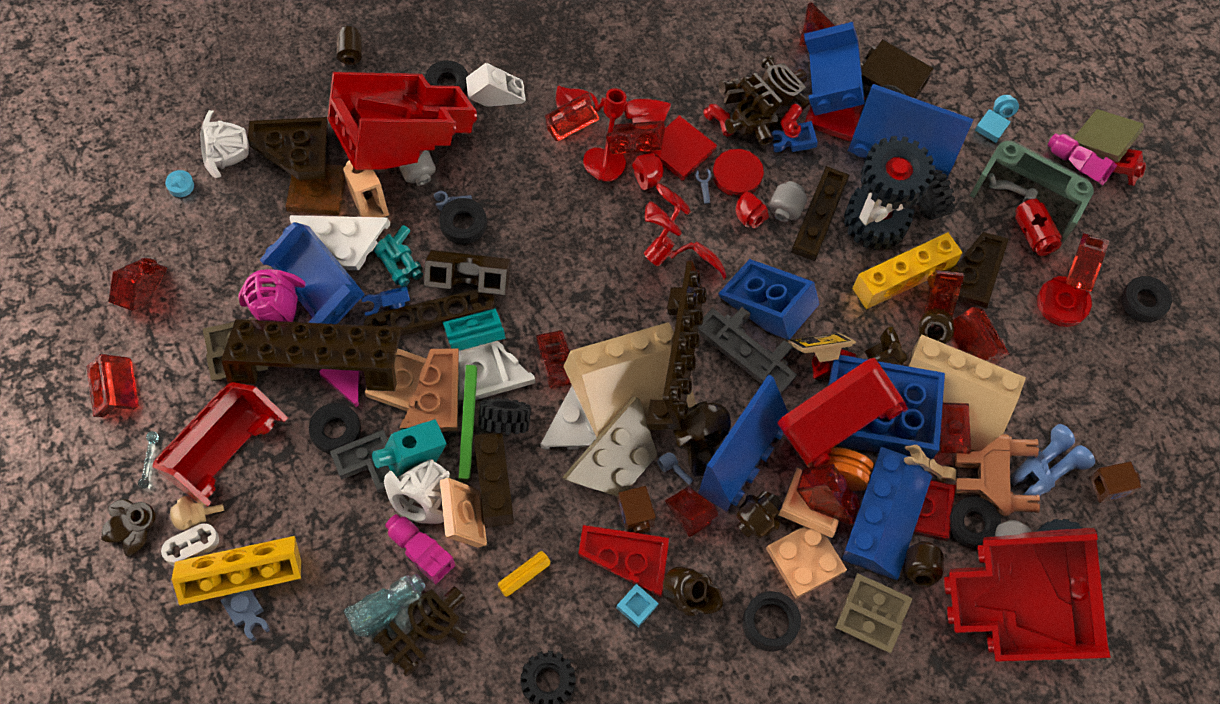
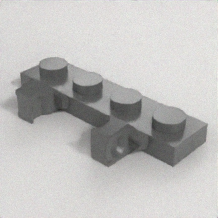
[698,307,797,395]

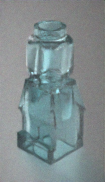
[343,574,426,637]

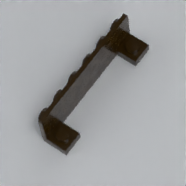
[646,261,707,430]
[221,319,401,391]

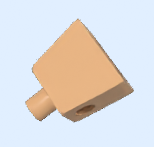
[343,160,389,217]

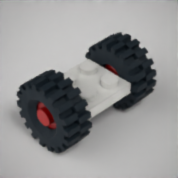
[844,136,935,250]

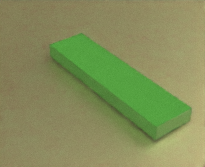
[458,365,477,482]

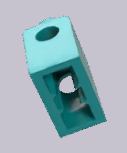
[372,419,447,476]

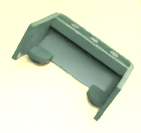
[970,140,1094,244]

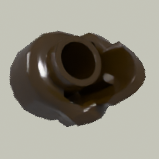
[864,326,907,366]
[736,491,782,539]
[663,567,723,616]

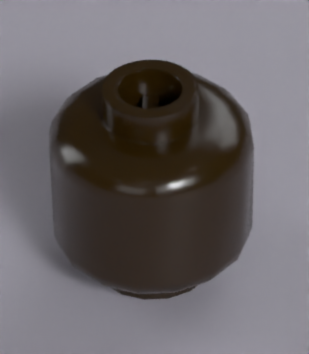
[918,309,954,344]
[905,541,944,587]

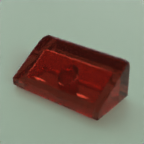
[545,92,600,141]

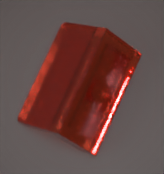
[953,307,1009,362]
[86,354,139,418]

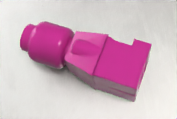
[1048,133,1117,185]
[385,514,456,585]

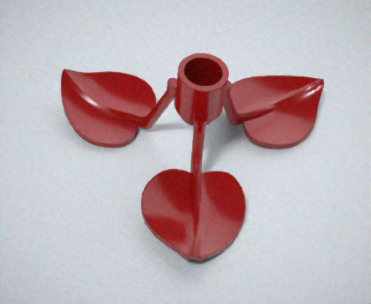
[556,85,671,182]
[644,183,726,280]

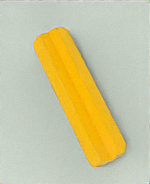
[498,551,550,597]

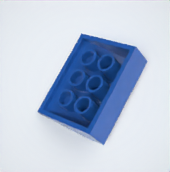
[848,84,973,180]
[828,355,945,459]
[698,374,788,512]

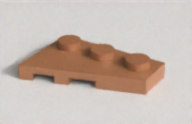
[400,348,459,431]

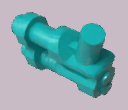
[373,225,423,287]

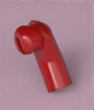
[703,104,734,136]

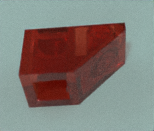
[1065,233,1110,292]
[108,258,167,311]
[796,463,860,524]

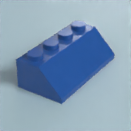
[842,447,932,581]

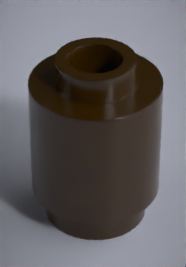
[336,26,362,65]

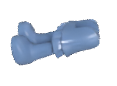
[1010,424,1095,496]

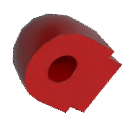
[632,153,664,190]
[735,191,769,229]

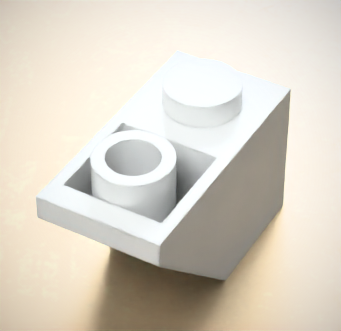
[466,63,526,107]

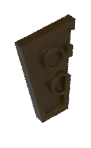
[935,232,1009,308]

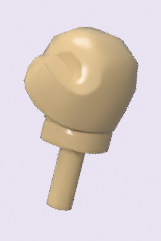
[170,496,224,530]

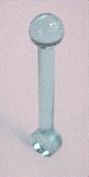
[138,431,159,489]

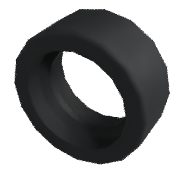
[742,591,801,652]

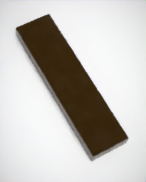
[791,166,850,261]

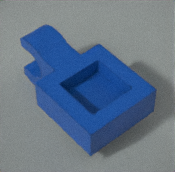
[361,286,410,316]

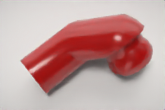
[780,104,803,138]

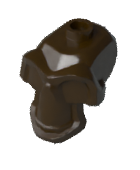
[673,401,731,477]

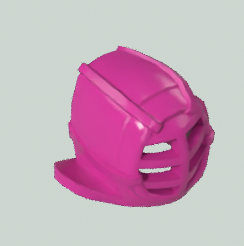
[238,269,305,322]

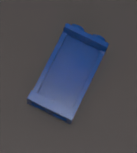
[260,222,365,324]

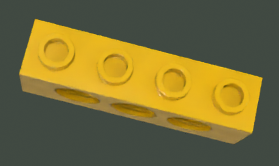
[852,232,963,310]
[171,536,301,605]

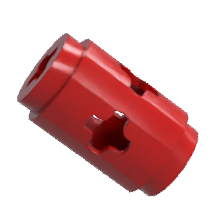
[1015,199,1062,256]

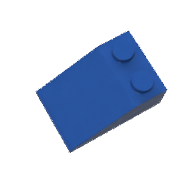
[718,259,820,340]

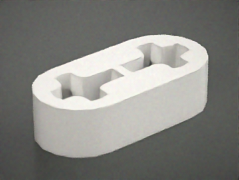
[161,523,219,566]

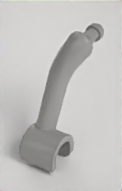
[988,173,1040,202]

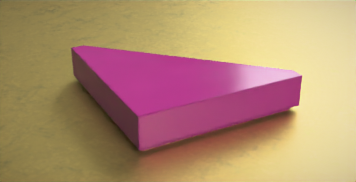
[319,369,360,407]

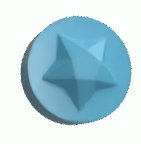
[165,170,194,197]

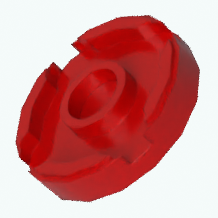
[712,149,764,197]
[1037,276,1092,327]

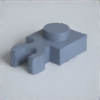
[220,590,270,641]

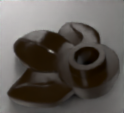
[101,499,156,557]

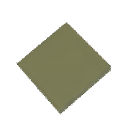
[1073,109,1144,162]

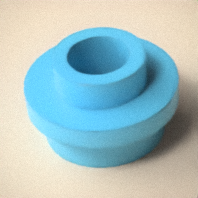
[993,95,1019,118]

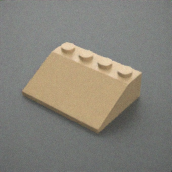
[563,322,696,437]
[907,334,1026,452]

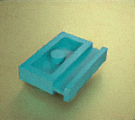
[443,308,506,351]

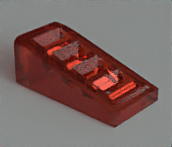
[536,330,571,388]

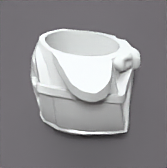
[200,110,249,178]
[384,459,450,524]

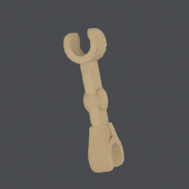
[904,445,956,483]

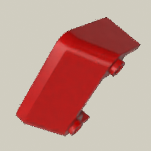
[777,358,908,472]
[152,382,288,507]

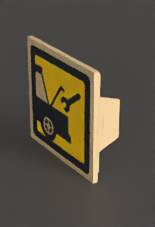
[787,332,856,362]

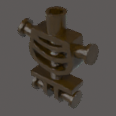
[737,55,810,117]
[718,76,787,146]
[373,580,471,677]

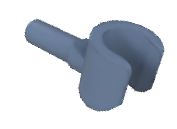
[695,169,711,204]
[434,191,472,211]
[657,453,694,485]

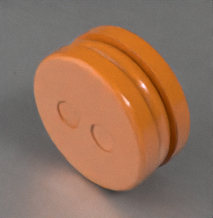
[817,447,874,491]

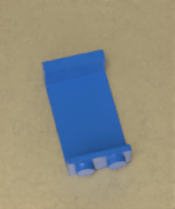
[804,22,865,116]

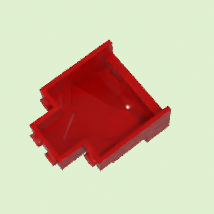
[327,72,477,170]
[944,528,1111,662]

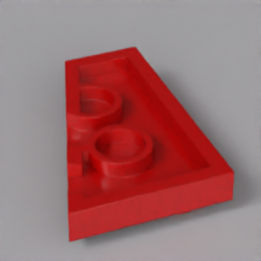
[578,525,669,597]

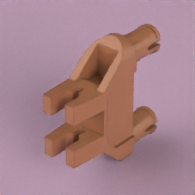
[955,434,1040,516]

